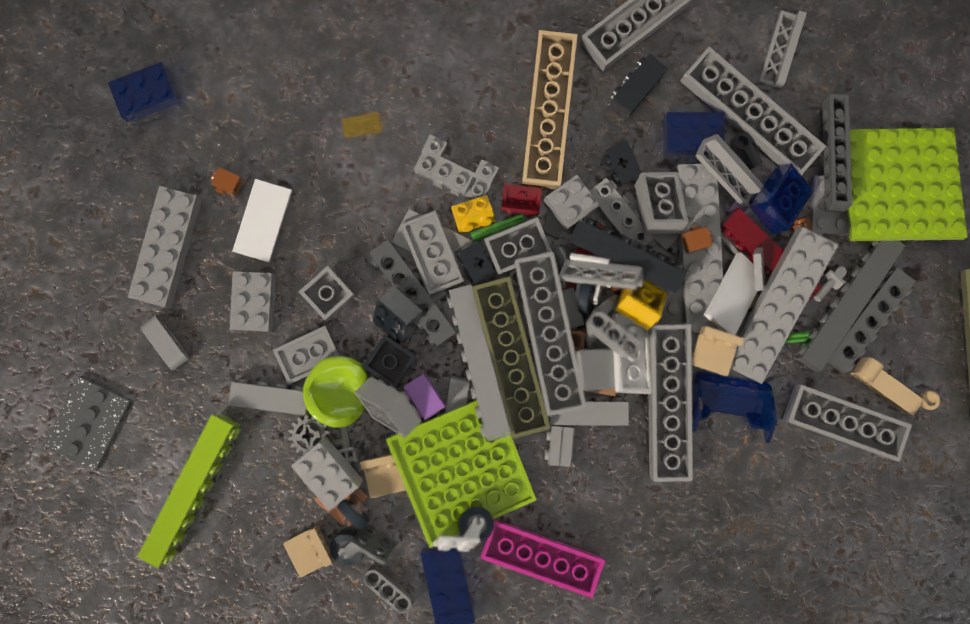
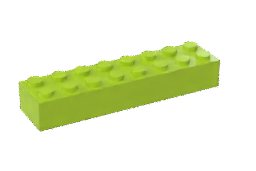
[137,413,241,568]

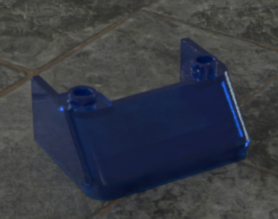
[692,372,778,444]

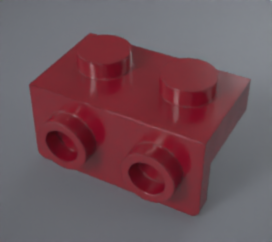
[501,182,542,216]

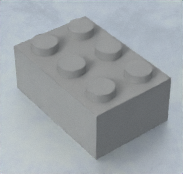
[635,172,689,235]
[484,217,552,277]
[230,272,276,332]
[354,377,421,438]
[291,436,364,511]

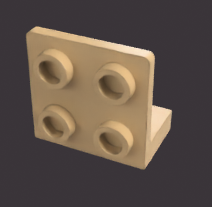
[691,326,744,376]
[360,454,406,498]
[284,525,335,577]

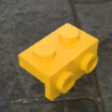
[451,195,495,233]

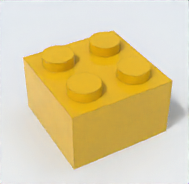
[615,279,667,331]

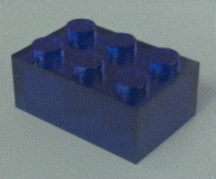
[108,62,182,123]
[663,112,725,155]
[750,163,814,235]

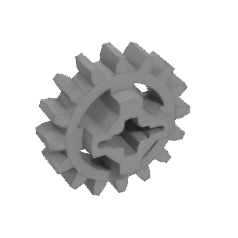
[288,415,331,454]

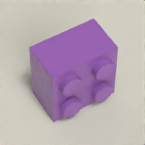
[404,374,446,420]

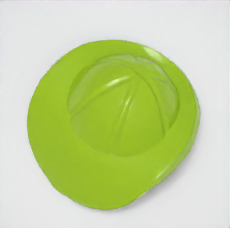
[303,356,369,427]

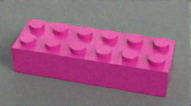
[481,519,605,598]

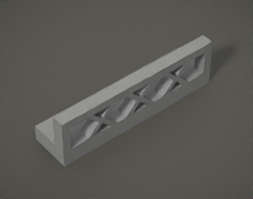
[758,10,807,89]
[695,134,765,207]
[559,259,644,289]

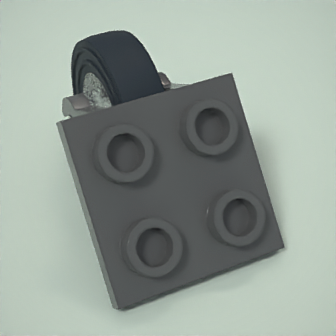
[330,527,395,566]

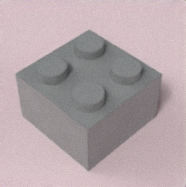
[544,175,600,232]
[299,266,356,321]

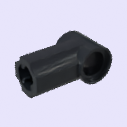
[730,132,763,170]

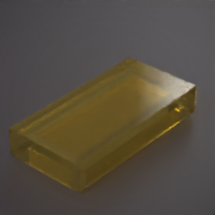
[341,112,382,139]

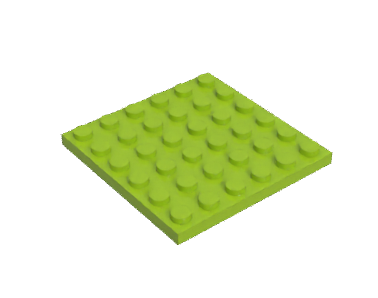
[847,128,967,241]
[385,400,536,548]

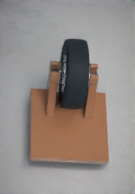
[314,487,370,529]

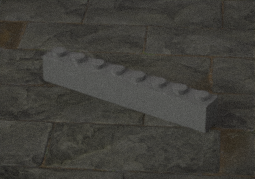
[796,240,906,372]

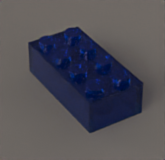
[420,547,476,624]

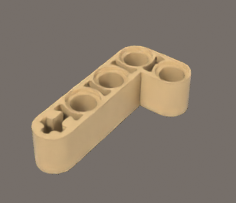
[851,357,924,417]

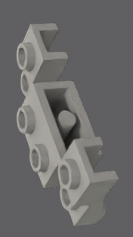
[414,135,499,200]

